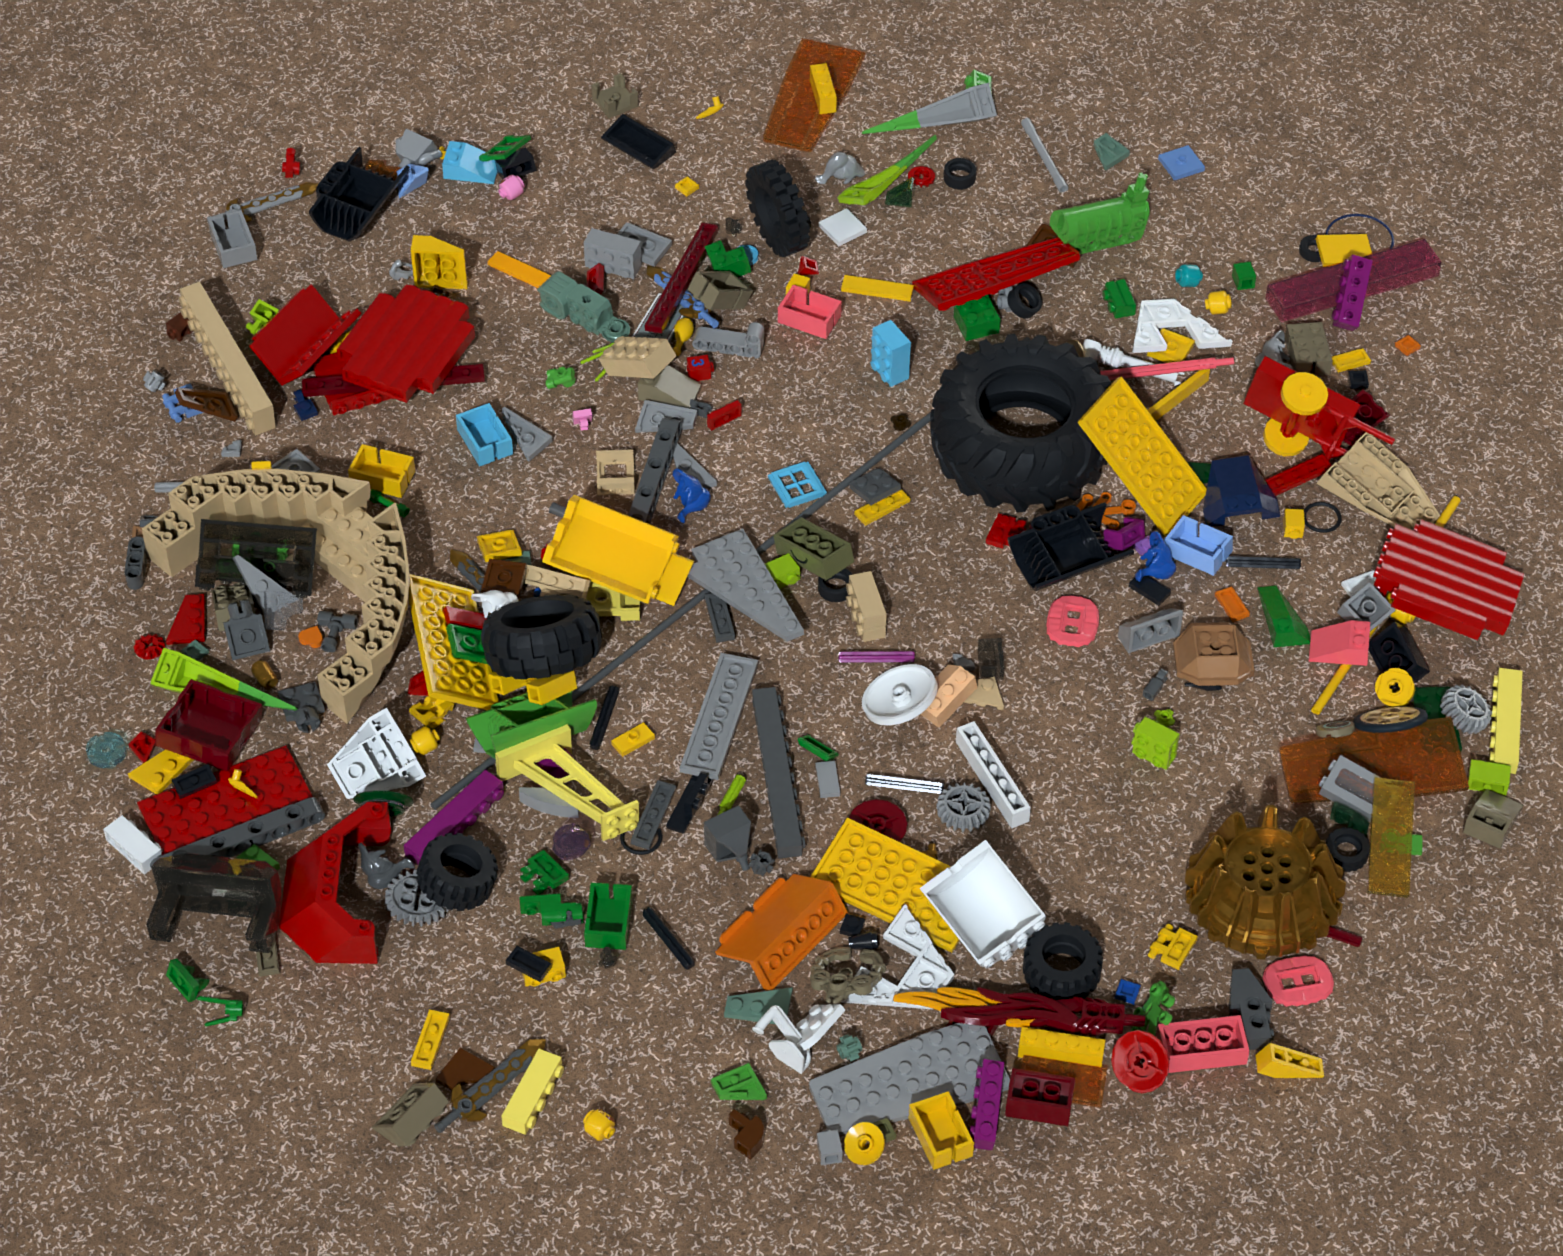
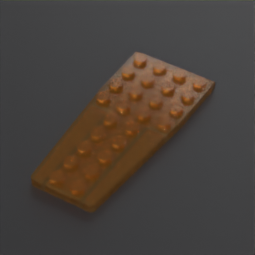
[763,38,865,152]
[1279,717,1469,803]

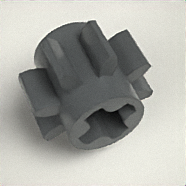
[748,850,775,877]

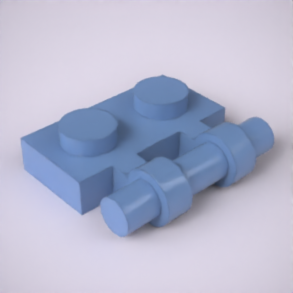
[162,383,203,423]

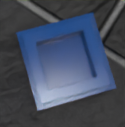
[1115,979,1141,1005]

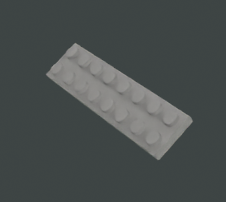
[680,653,758,780]

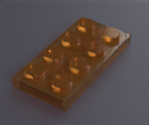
[1021,1055,1107,1108]

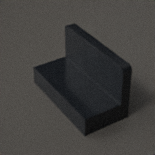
[172,764,217,799]

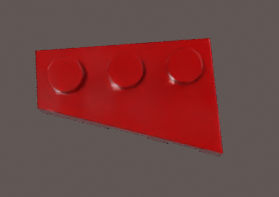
[166,594,205,645]

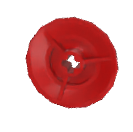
[1111,1030,1170,1094]

